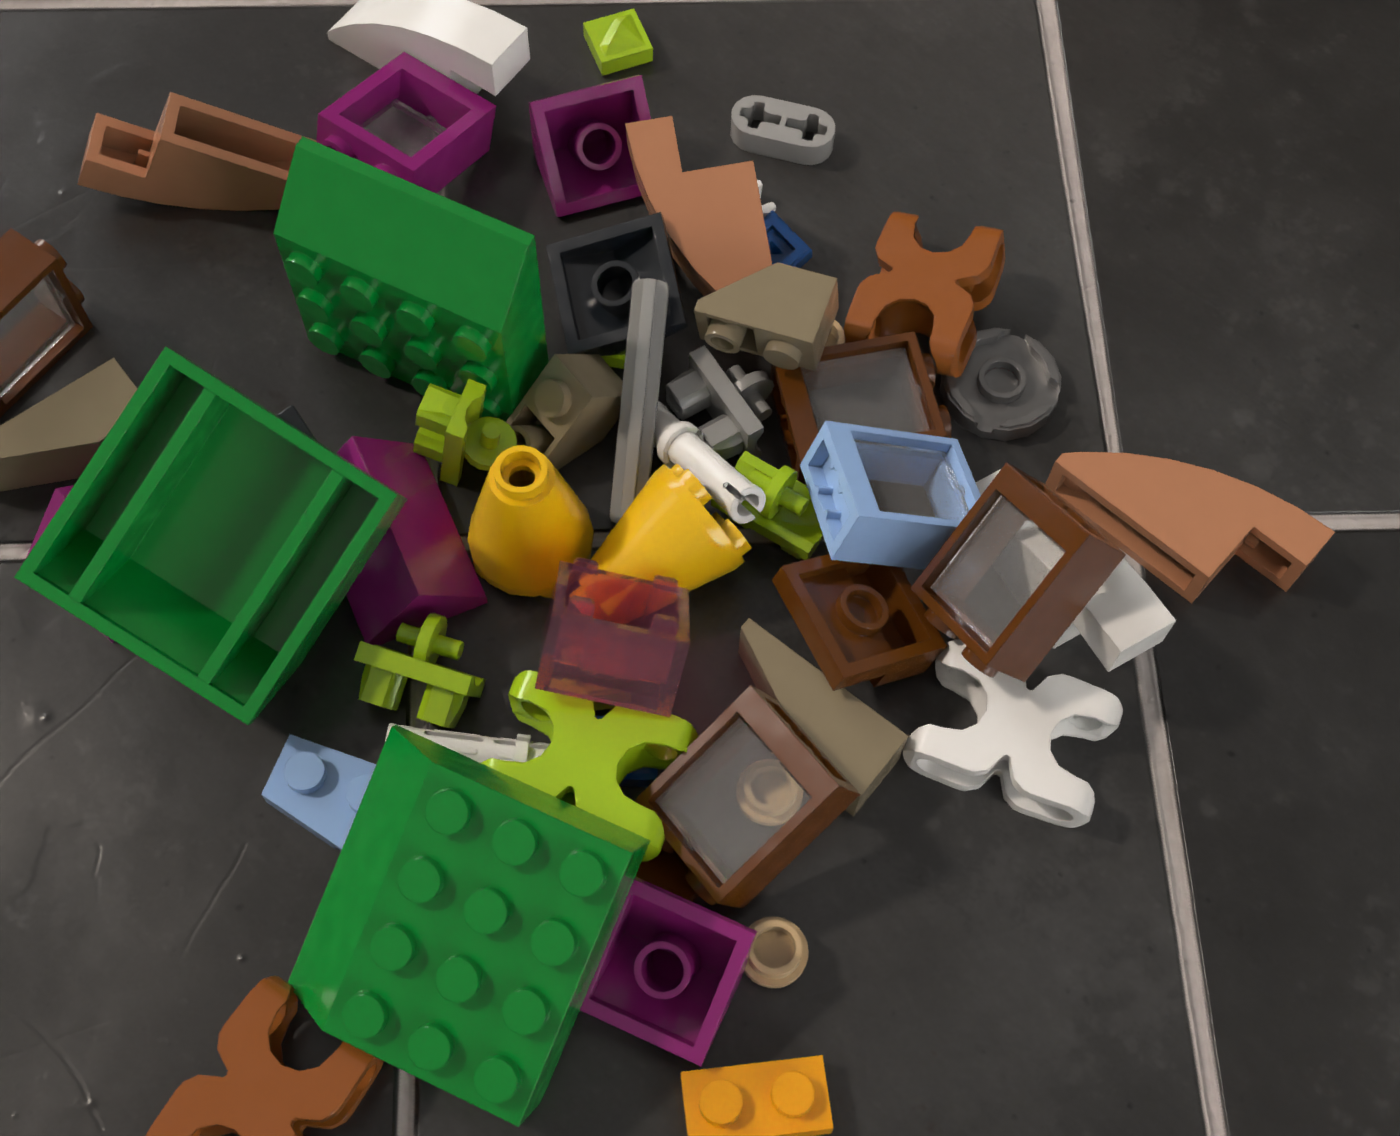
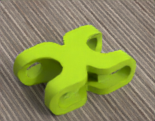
[481,670,699,861]

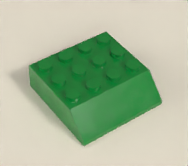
[273,136,549,422]
[14,346,407,725]
[288,725,650,1127]

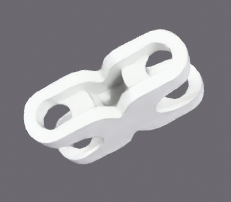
[903,639,1123,828]

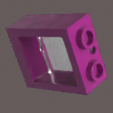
[316,52,496,193]

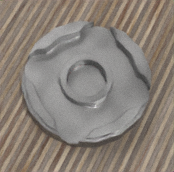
[940,328,1062,441]

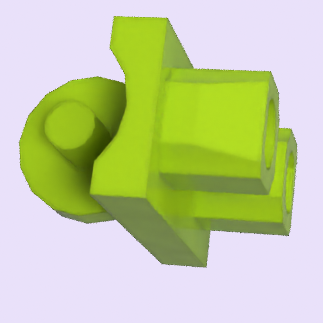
[413,379,517,486]
[711,451,824,560]
[354,613,486,728]

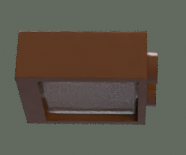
[0,228,93,418]
[770,331,952,486]
[910,462,1126,682]
[634,685,861,908]

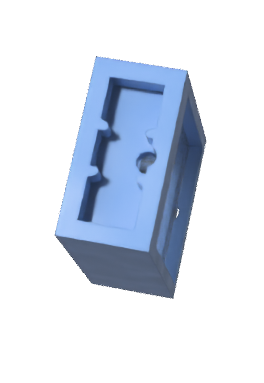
[800,421,981,569]

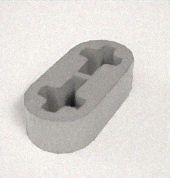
[730,95,836,165]

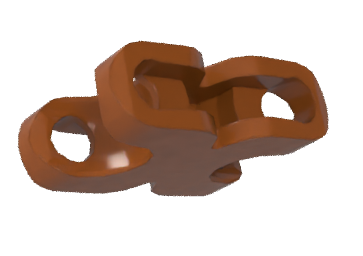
[844,211,1006,378]
[146,975,383,1136]

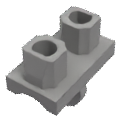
[666,345,774,460]

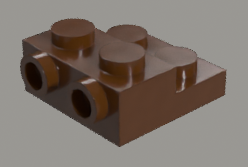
[772,554,947,691]

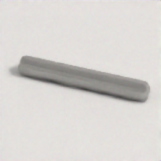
[609,278,669,524]

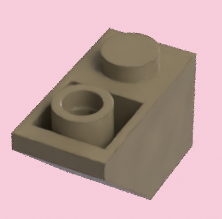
[694,262,839,371]
[506,354,623,470]

